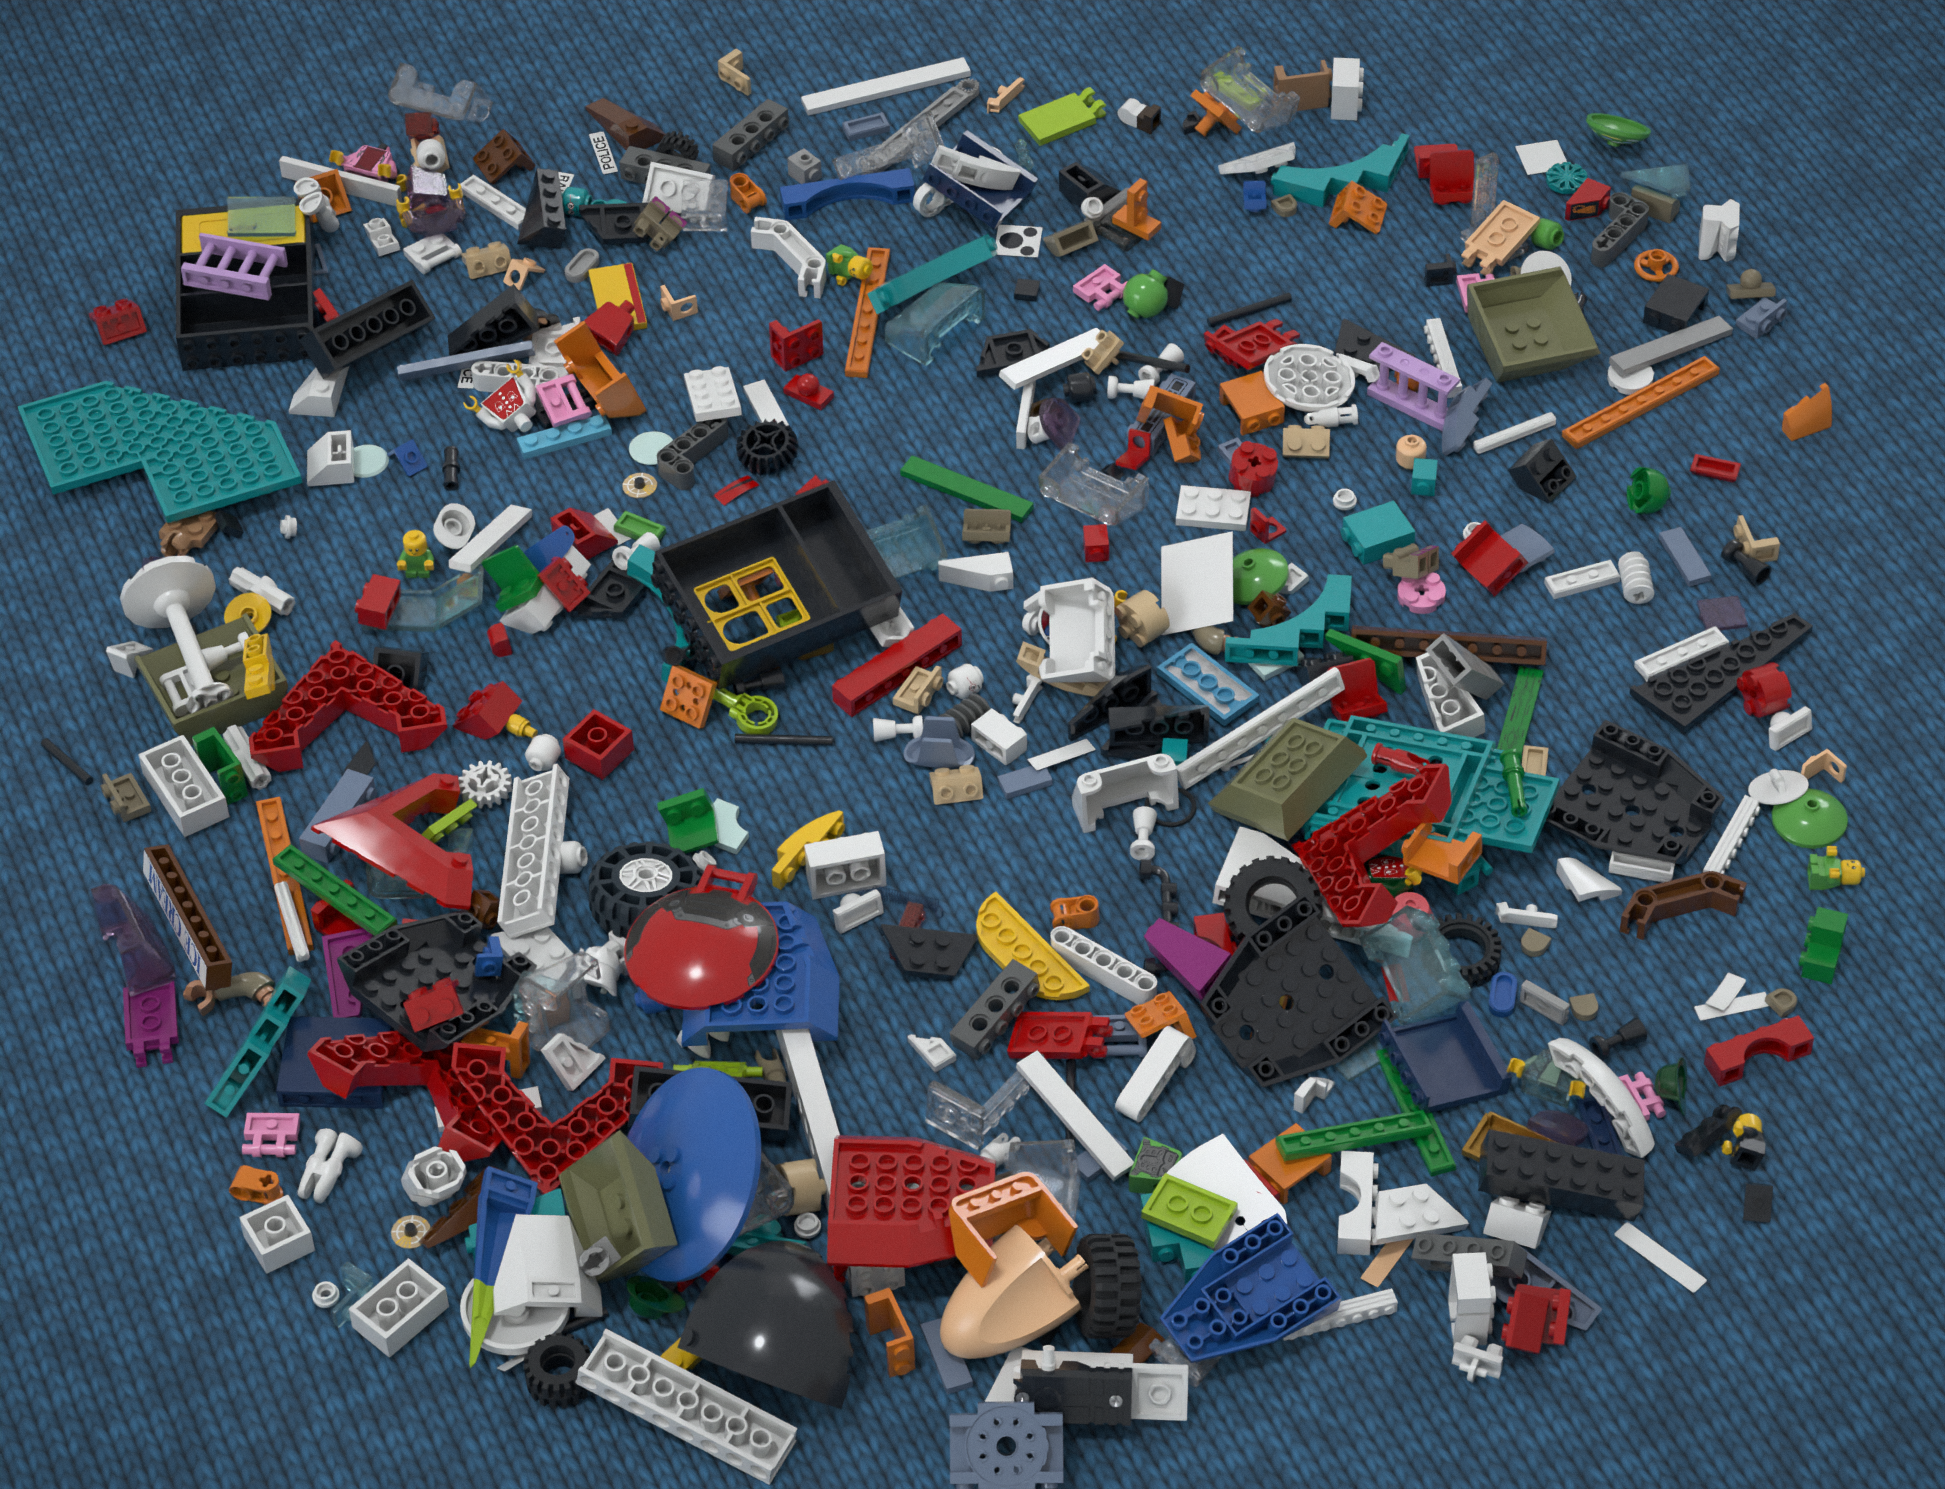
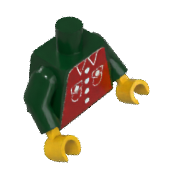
[1366,855,1422,898]

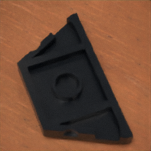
[579,202,650,244]
[1335,318,1416,372]
[976,329,1050,377]
[570,559,648,619]
[1101,690,1167,759]
[879,924,977,981]

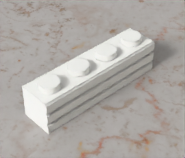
[1609,851,1675,883]

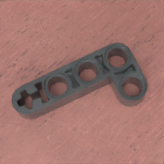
[1591,192,1649,267]
[657,417,729,490]

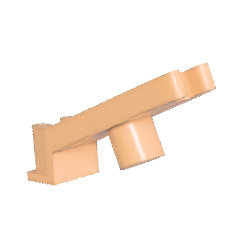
[987,77,1025,113]

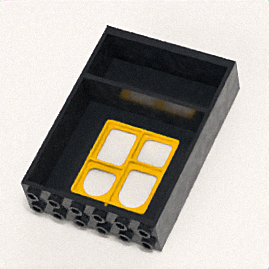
[651,480,903,690]

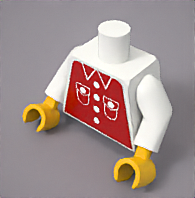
[463,360,536,432]

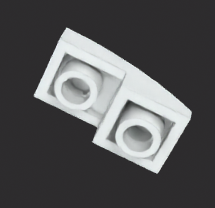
[363,218,400,256]

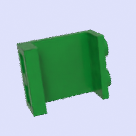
[192,727,248,806]

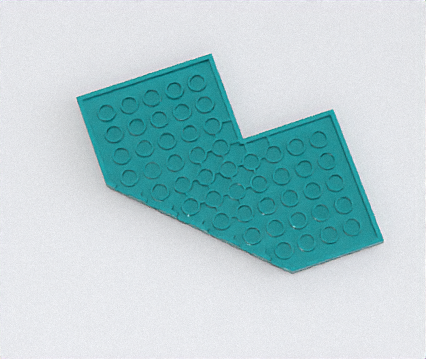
[18,381,303,523]

